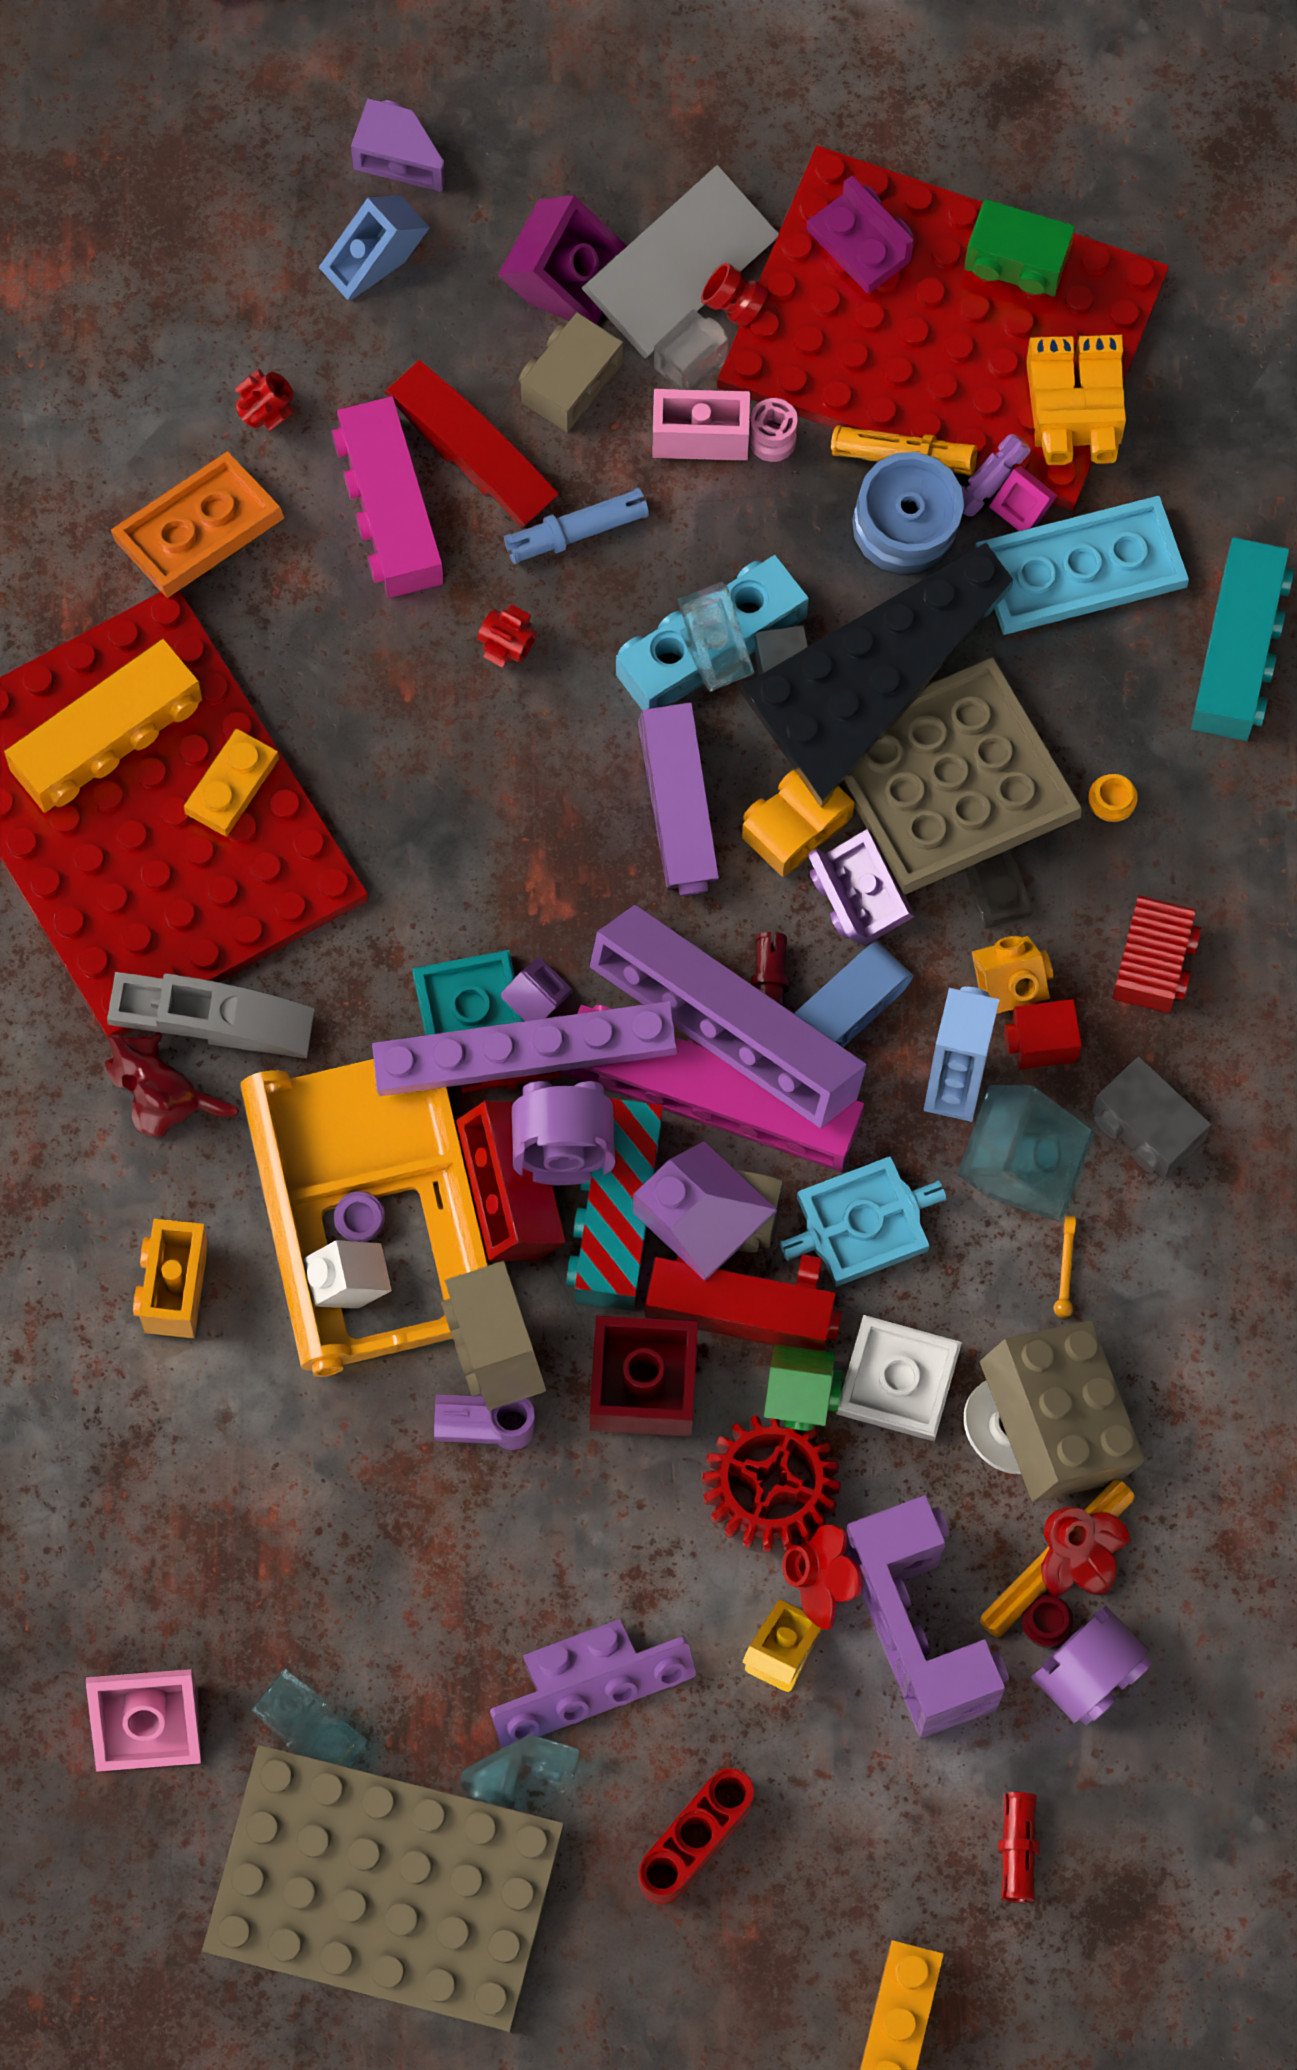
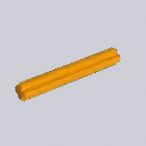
[980,1479,1135,1638]

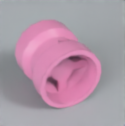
[749,398,798,462]

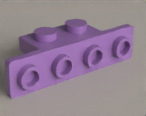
[490,1619,696,1749]

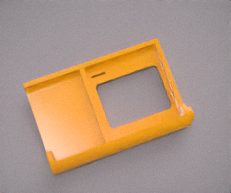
[240,1059,487,1377]

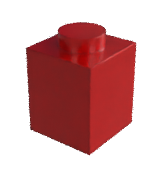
[1004,999,1082,1070]

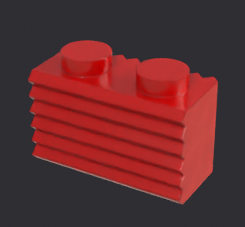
[1112,895,1202,1013]

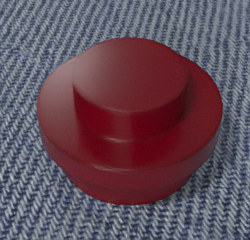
[1021,1595,1074,1648]

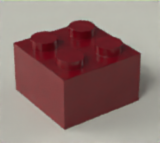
[589,1315,698,1437]

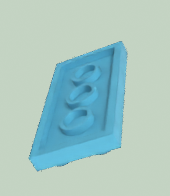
[975,496,1189,635]

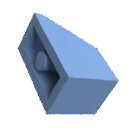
[319,195,430,300]

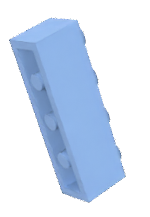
[923,986,1000,1122]

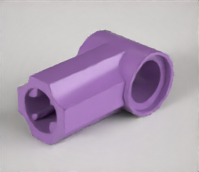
[434,1395,535,1450]

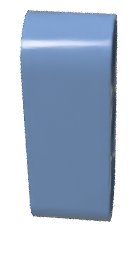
[794,941,914,1048]

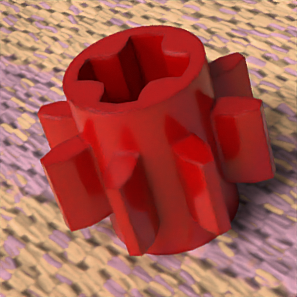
[234,369,294,431]
[477,604,537,668]

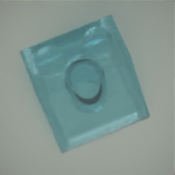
[956,1085,1094,1221]

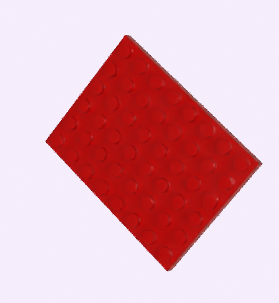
[717,145,1169,512]
[0,590,368,1041]

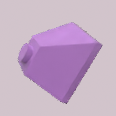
[633,1142,777,1281]

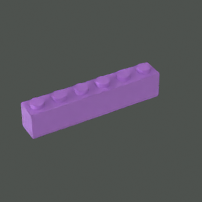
[589,905,867,1128]

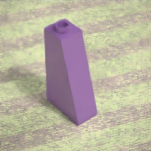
[638,703,719,896]

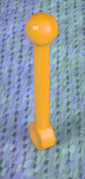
[1053,1216,1076,1318]

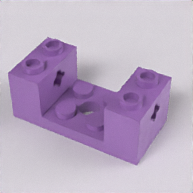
[845,1495,1009,1739]

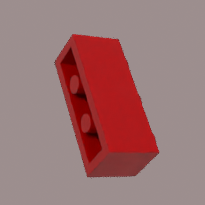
[456,1101,566,1261]

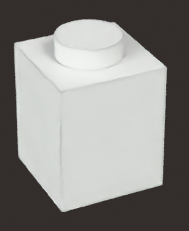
[303,1240,392,1309]

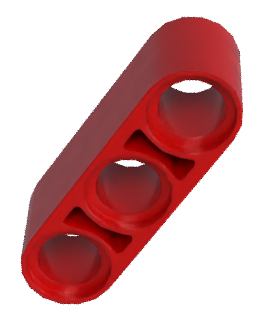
[638,1768,754,1905]

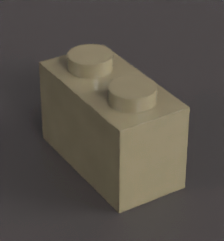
[519,312,623,433]

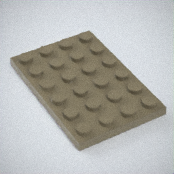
[202,1745,564,2033]

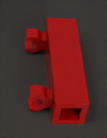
[645,1254,843,1351]

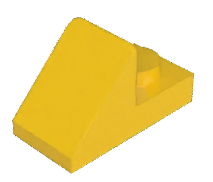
[742,1599,822,1692]

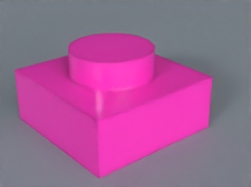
[989,466,1057,531]

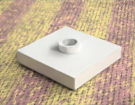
[836,1315,962,1442]

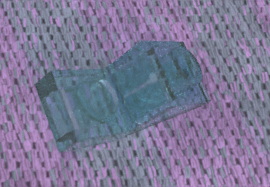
[251,1668,369,1768]
[460,1735,580,1806]

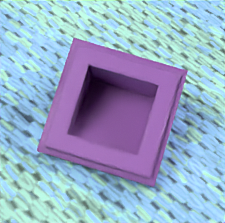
[501,957,573,1021]

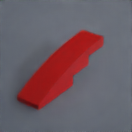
[384,359,559,528]

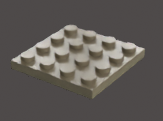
[841,657,1081,895]

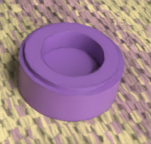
[334,1191,385,1242]

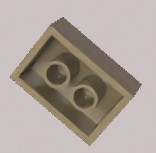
[979,1320,1145,1503]

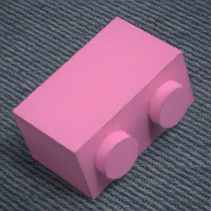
[652,389,750,461]

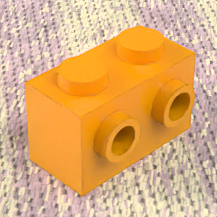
[133,1218,209,1339]

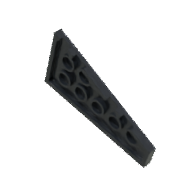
[741,543,1013,808]

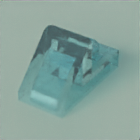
[677,581,755,692]

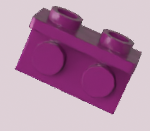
[807,176,913,294]

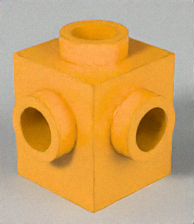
[972,936,1053,1014]

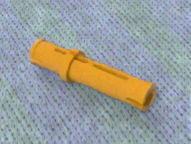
[831,425,978,476]

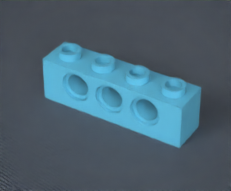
[616,555,809,710]

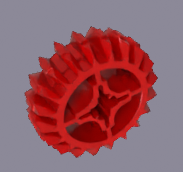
[702,1415,841,1553]

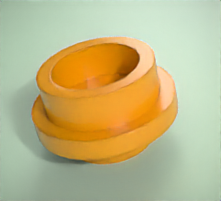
[1088,774,1138,822]

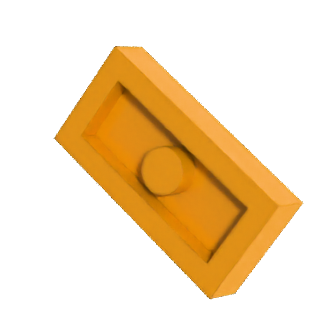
[184,728,279,837]

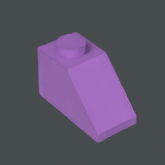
[351,98,445,192]

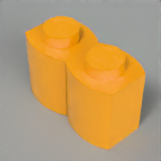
[742,769,855,877]

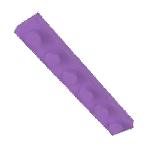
[372,1001,678,1096]

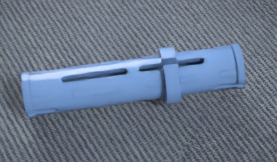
[504,488,649,565]

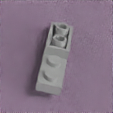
[107,972,315,1059]

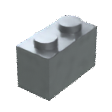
[1092,1056,1211,1180]

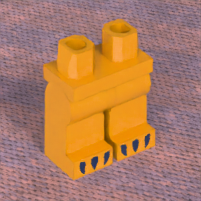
[1026,335,1126,465]

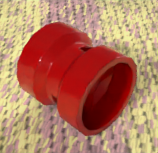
[701,262,767,327]

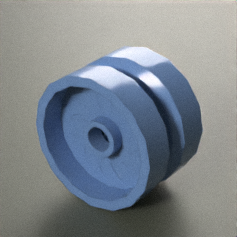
[852,452,964,575]

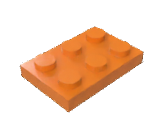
[111,451,285,598]

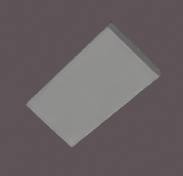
[582,165,779,359]

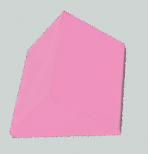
[86,1669,201,1772]

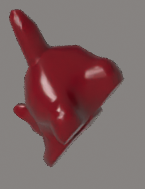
[105,1032,239,1137]

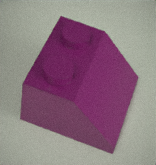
[498,195,627,325]

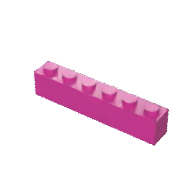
[560,1004,864,1173]

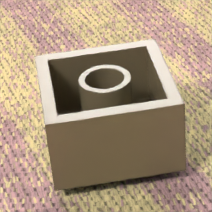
[441,1261,546,1411]

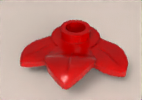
[1041,1506,1130,1597]
[782,1524,863,1630]

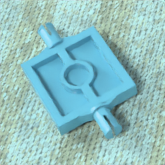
[780,1156,946,1287]

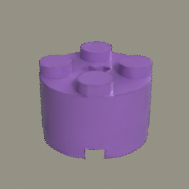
[512,1081,615,1185]
[1031,1605,1153,1725]

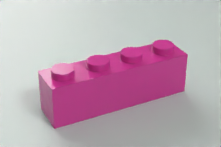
[331,396,443,598]

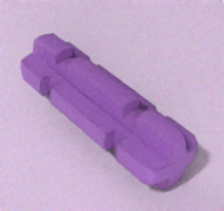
[962,434,1031,516]

